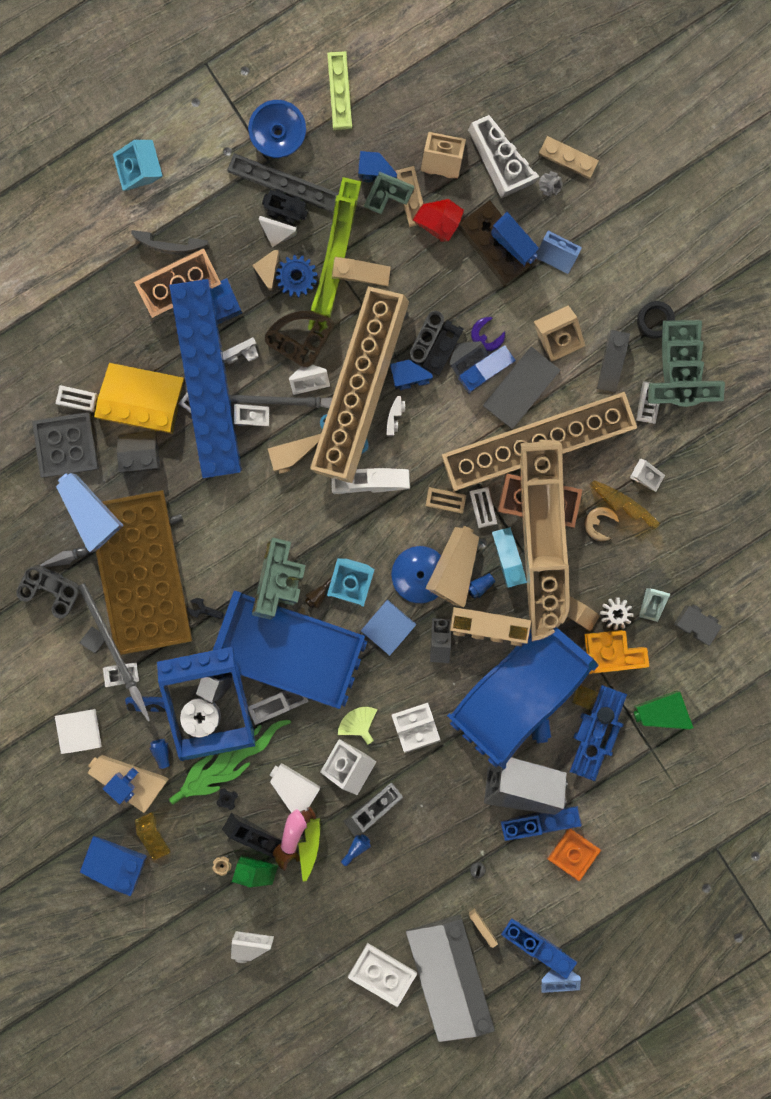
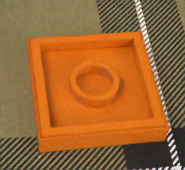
[547,828,601,882]

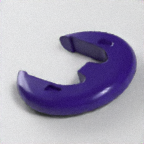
[471,317,505,351]

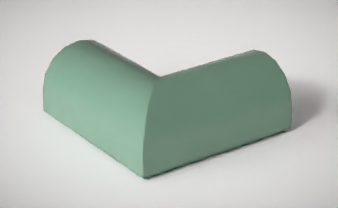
[364,171,414,214]

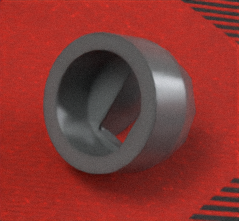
[470,862,486,878]

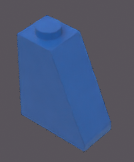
[491,212,539,266]

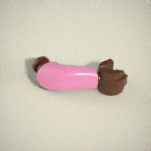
[273,806,316,871]

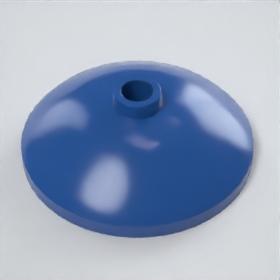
[248,100,306,158]
[391,546,441,603]

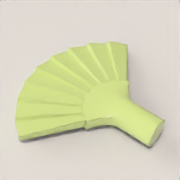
[338,707,378,745]

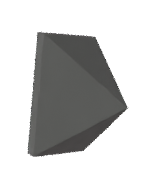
[449,341,489,378]

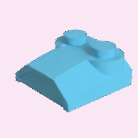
[327,558,375,607]

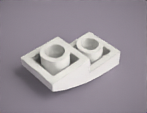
[387,396,405,437]

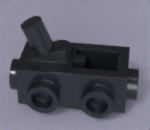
[262,189,309,225]

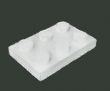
[348,943,417,1007]

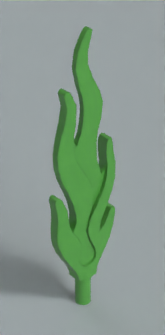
[169,720,291,805]

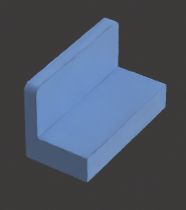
[536,231,582,274]

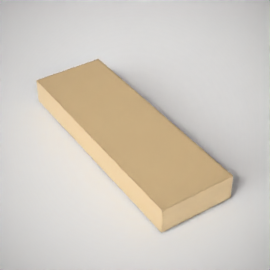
[395,166,423,227]

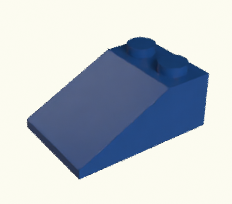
[80,836,147,896]

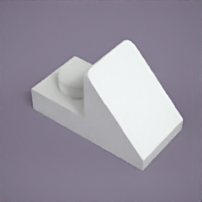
[234,404,269,426]
[630,459,665,492]

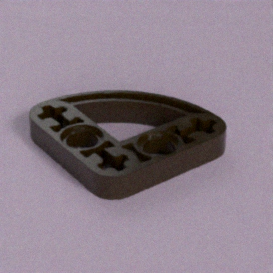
[265,311,334,367]

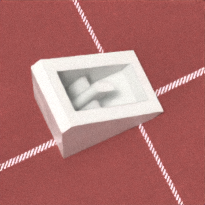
[103,662,139,687]

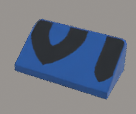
[125,696,166,712]

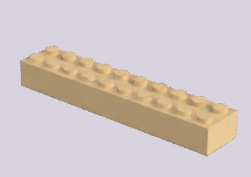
[310,286,409,483]
[441,392,637,492]

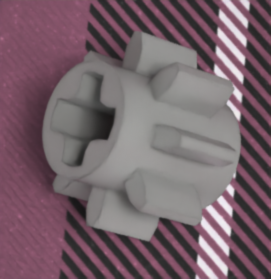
[539,171,563,197]

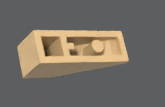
[332,257,391,286]
[268,434,321,474]

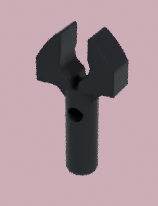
[187,598,224,619]

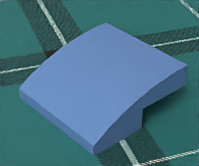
[361,600,416,656]

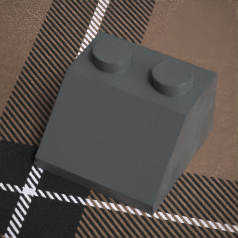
[117,431,160,474]

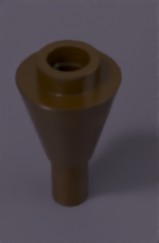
[304,578,332,609]

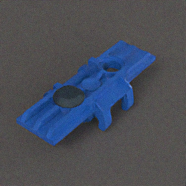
[569,685,627,781]

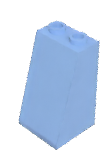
[56,473,124,552]

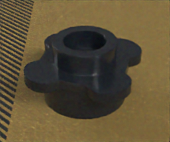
[216,788,238,810]

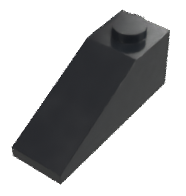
[222,813,282,858]

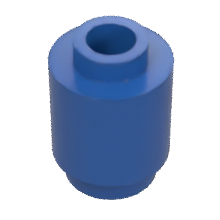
[532,719,551,743]

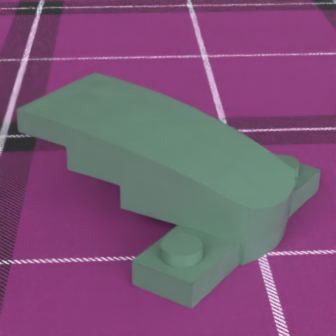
[648,320,725,407]

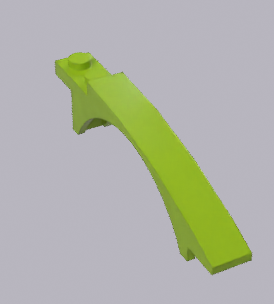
[308,177,362,333]

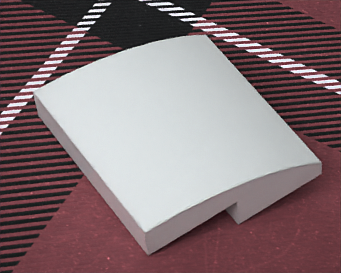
[392,703,441,753]
[55,709,102,754]

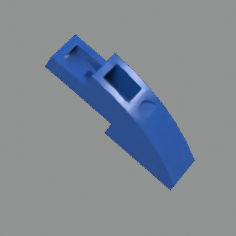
[501,806,582,841]
[501,918,577,979]

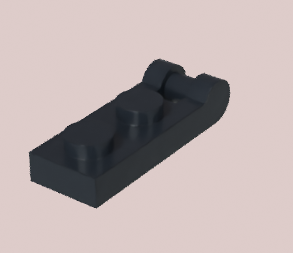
[422,320,464,376]

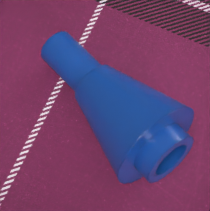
[341,834,371,866]

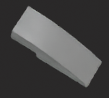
[248,690,311,725]

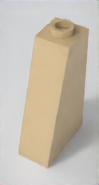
[425,526,479,607]
[88,755,169,813]

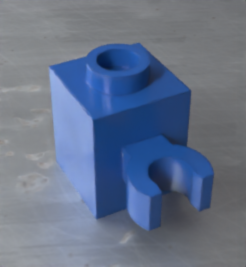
[103,768,139,804]

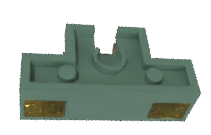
[252,537,306,620]

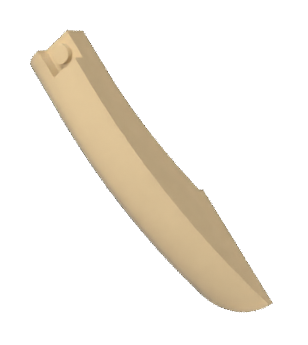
[520,440,570,641]

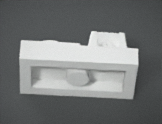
[222,337,259,364]

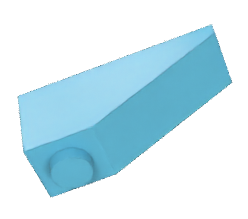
[492,527,527,588]

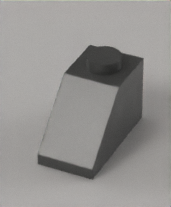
[196,672,234,703]

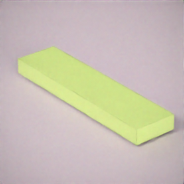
[327,51,352,130]

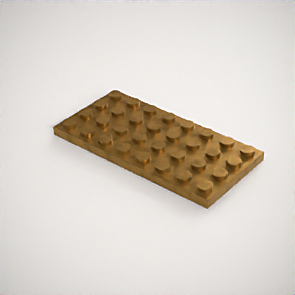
[96,490,192,655]

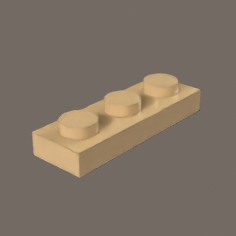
[538,136,599,179]

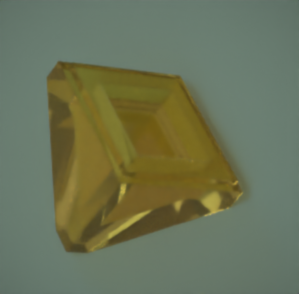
[572,686,599,710]

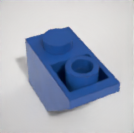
[358,151,397,182]
[390,360,433,391]

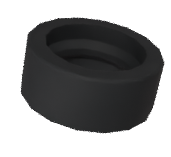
[637,301,675,339]

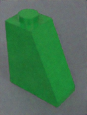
[633,690,694,729]
[232,855,278,887]

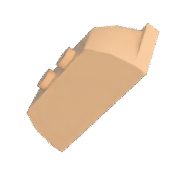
[134,248,221,318]

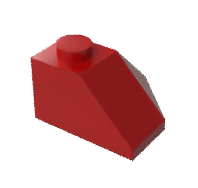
[412,199,464,242]

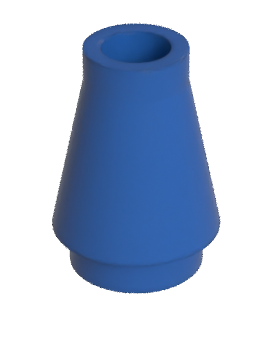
[468,573,495,599]
[149,739,170,769]

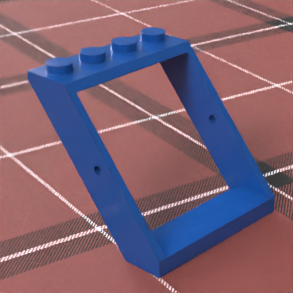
[157,647,255,761]

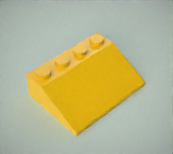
[94,363,184,434]

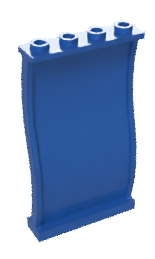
[213,591,367,709]
[447,627,599,770]

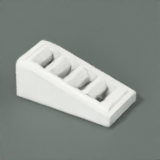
[636,381,660,424]

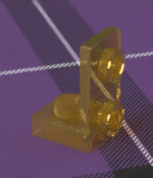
[135,812,170,860]

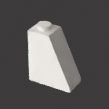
[270,763,320,813]

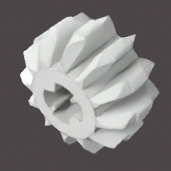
[600,598,633,630]

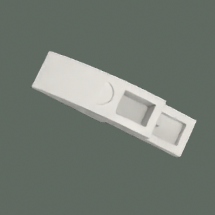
[331,468,410,494]

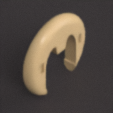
[585,507,619,542]

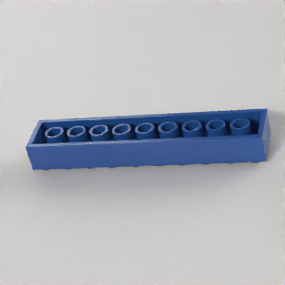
[169,279,242,478]

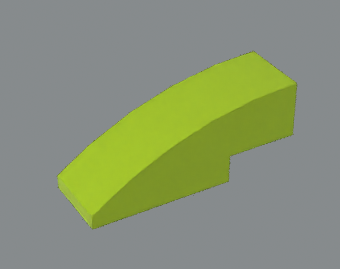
[298,818,321,881]

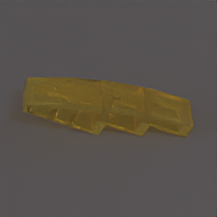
[589,480,661,529]

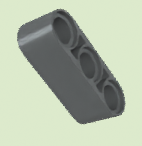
[410,311,444,365]

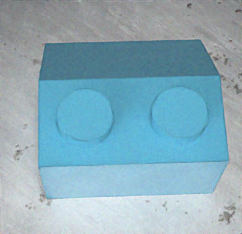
[113,140,163,191]

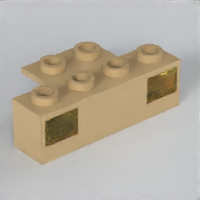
[450,607,531,646]

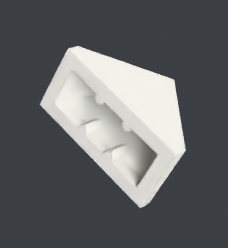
[259,216,297,248]
[289,365,330,395]

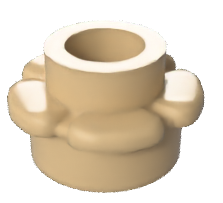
[212,856,231,876]

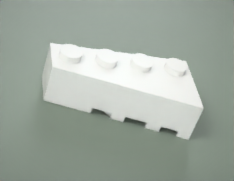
[468,115,539,198]

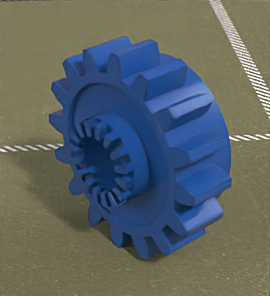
[276,255,318,298]

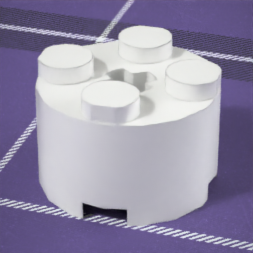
[180,697,221,737]

